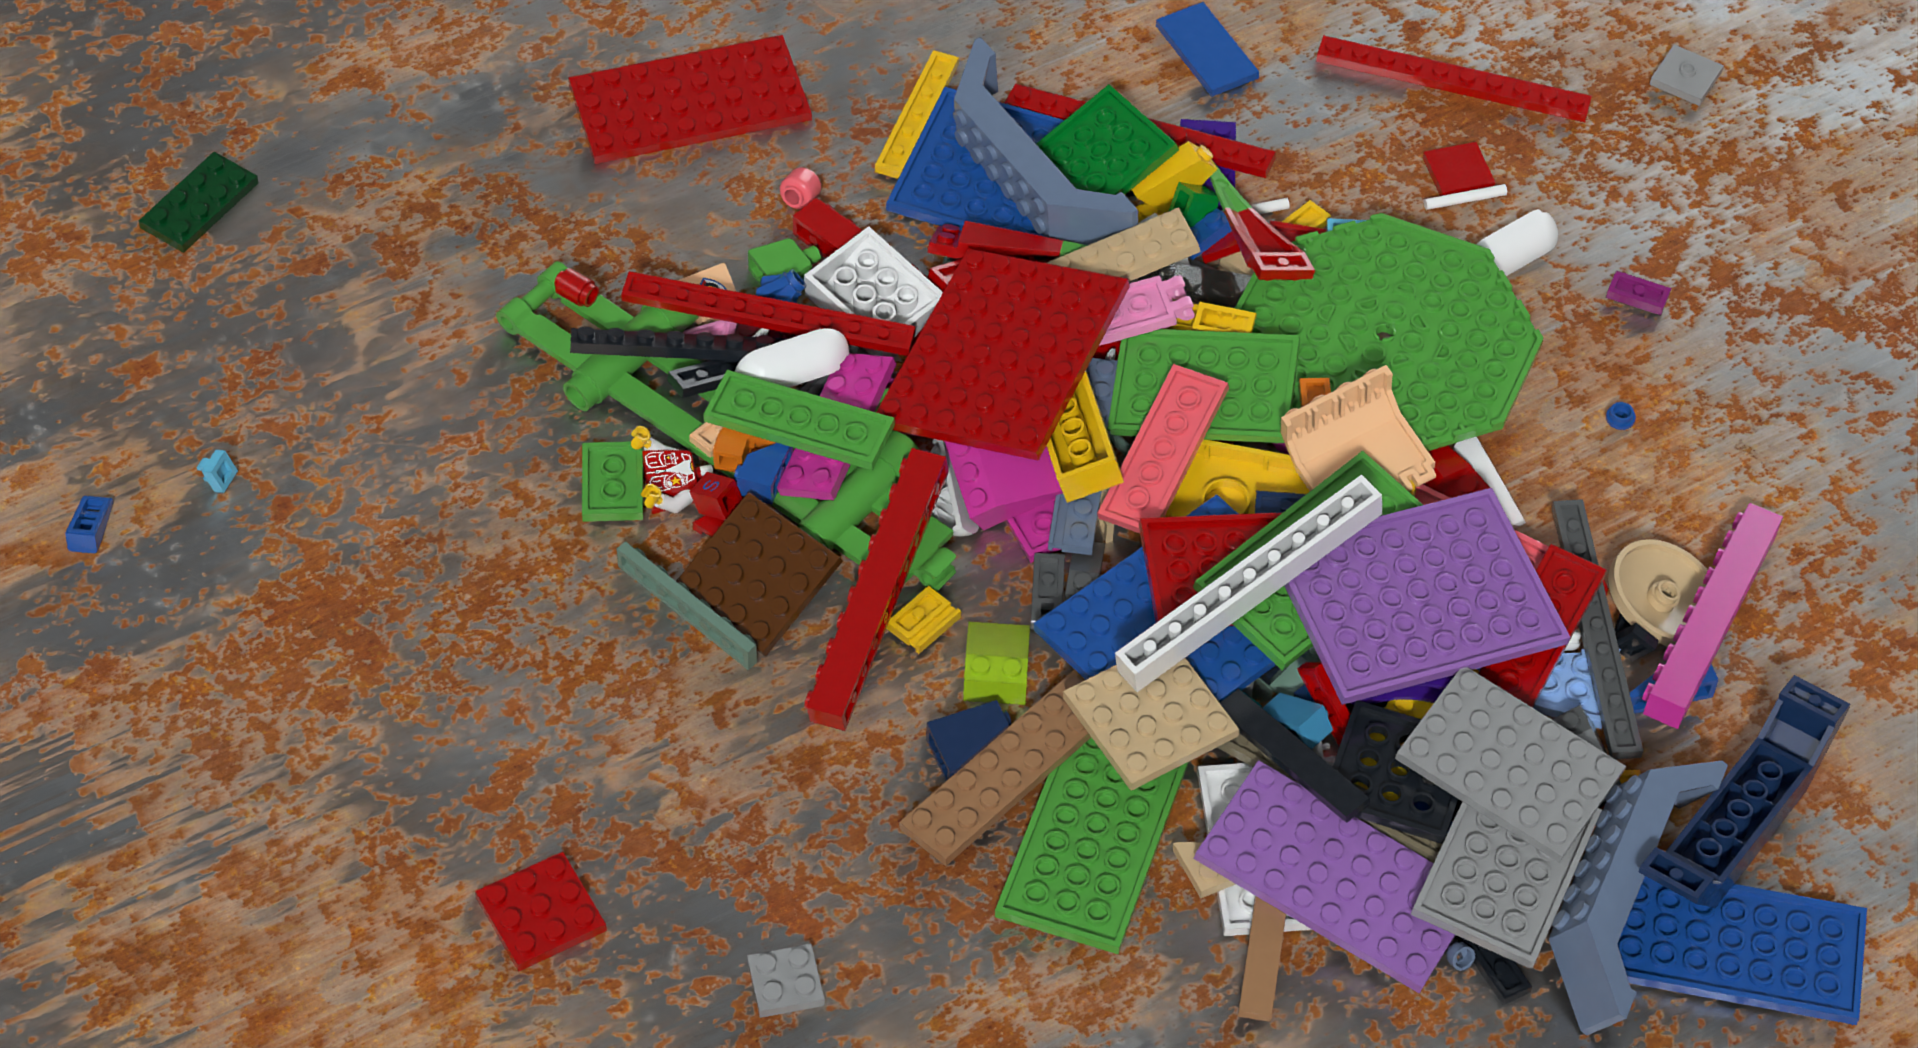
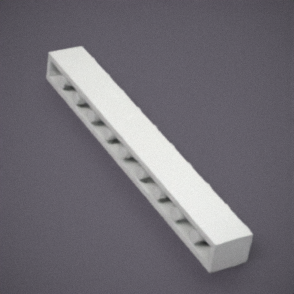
[1115,475,1382,692]

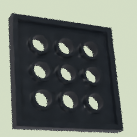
[1332,700,1458,844]

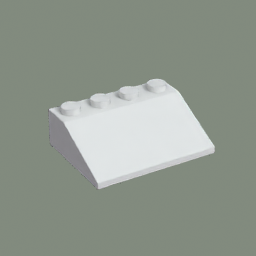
[804,226,943,358]

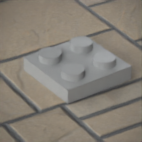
[747,943,825,1018]

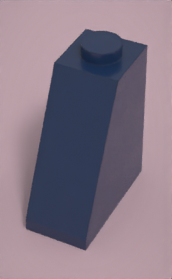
[926,700,1012,781]

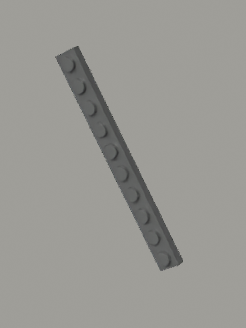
[1551,499,1643,760]

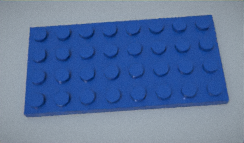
[1617,876,1867,1025]

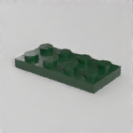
[138,152,259,253]

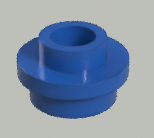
[1606,402,1636,430]

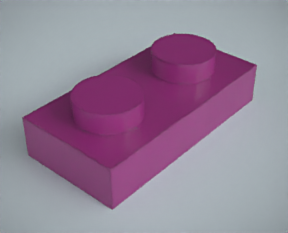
[1606,270,1671,315]

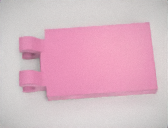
[1099,275,1195,346]

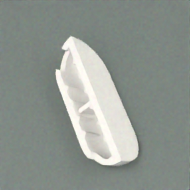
[1476,209,1558,276]
[735,329,849,388]
[1453,437,1526,529]
[930,439,979,537]

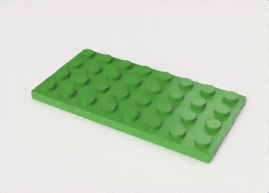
[1193,451,1423,671]
[995,737,1190,955]

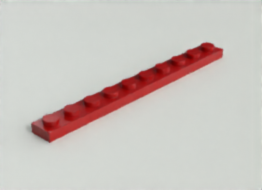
[1316,35,1592,123]
[1004,84,1276,179]
[621,271,916,356]

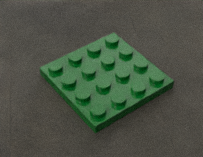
[1036,84,1179,195]

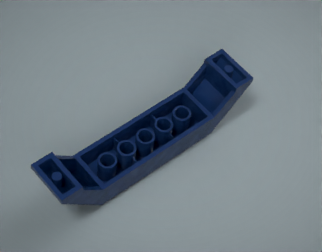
[1638,675,1851,908]

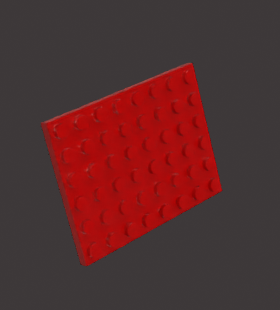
[876,249,1130,461]

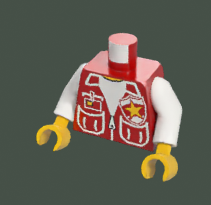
[631,426,713,514]

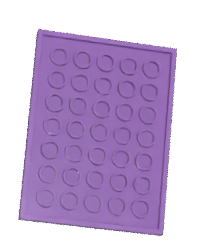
[1284,488,1571,705]

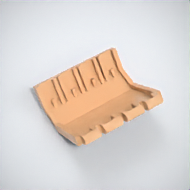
[1281,365,1436,491]

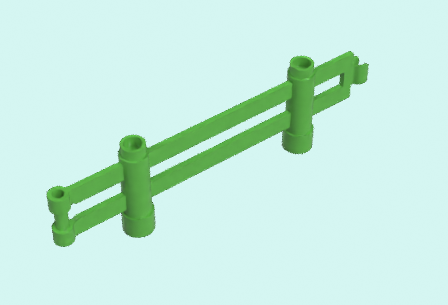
[496,261,956,592]

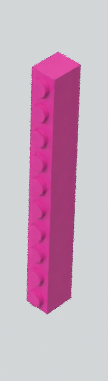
[1642,503,1783,729]

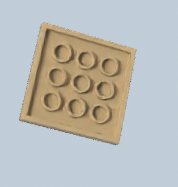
[1063,658,1239,791]

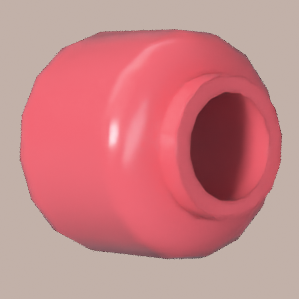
[780,167,821,210]

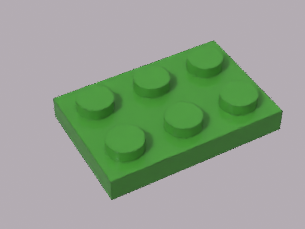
[582,441,643,522]

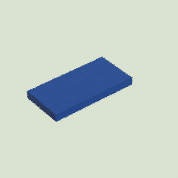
[1156,2,1259,97]

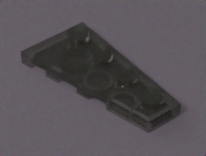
[1147,263,1252,308]

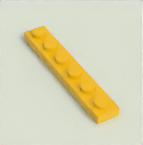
[875,50,959,179]

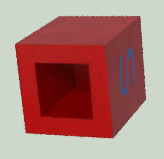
[689,472,743,520]

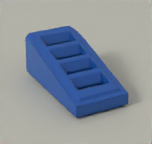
[65,496,113,553]

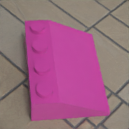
[944,441,1063,530]

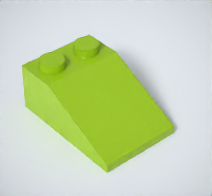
[963,622,1030,705]

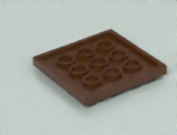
[676,492,843,657]

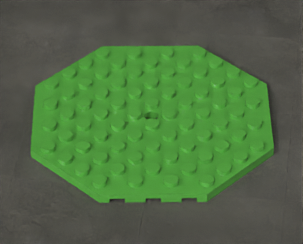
[1234,213,1544,451]

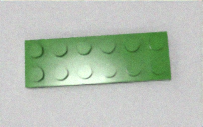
[703,370,895,471]

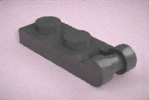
[1031,553,1065,629]

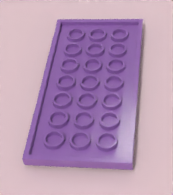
[1194,760,1455,994]

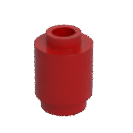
[554,268,599,307]

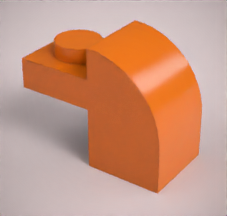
[713,427,776,473]

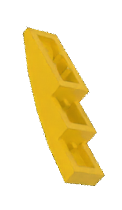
[1162,300,1257,333]

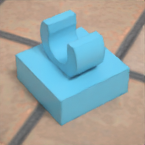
[196,450,238,493]

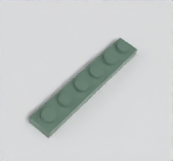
[617,541,757,670]

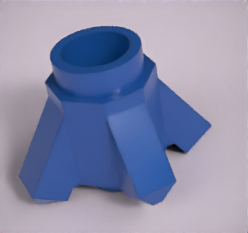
[755,269,806,303]

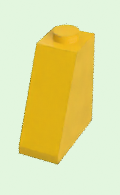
[1132,141,1218,213]

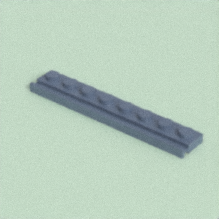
[1048,358,1118,555]

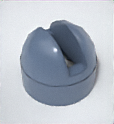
[1446,941,1475,971]

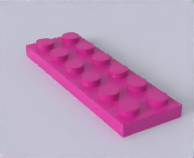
[777,353,896,501]

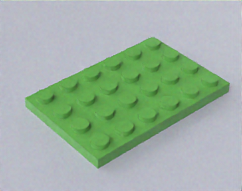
[1108,329,1300,443]

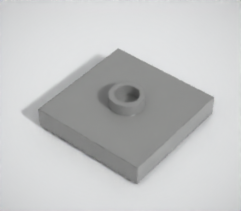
[1650,44,1724,106]

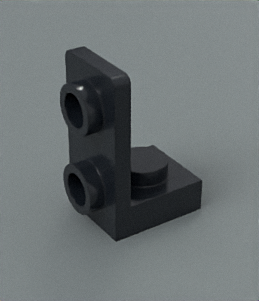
[1614,613,1659,662]

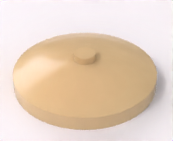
[1608,539,1708,646]

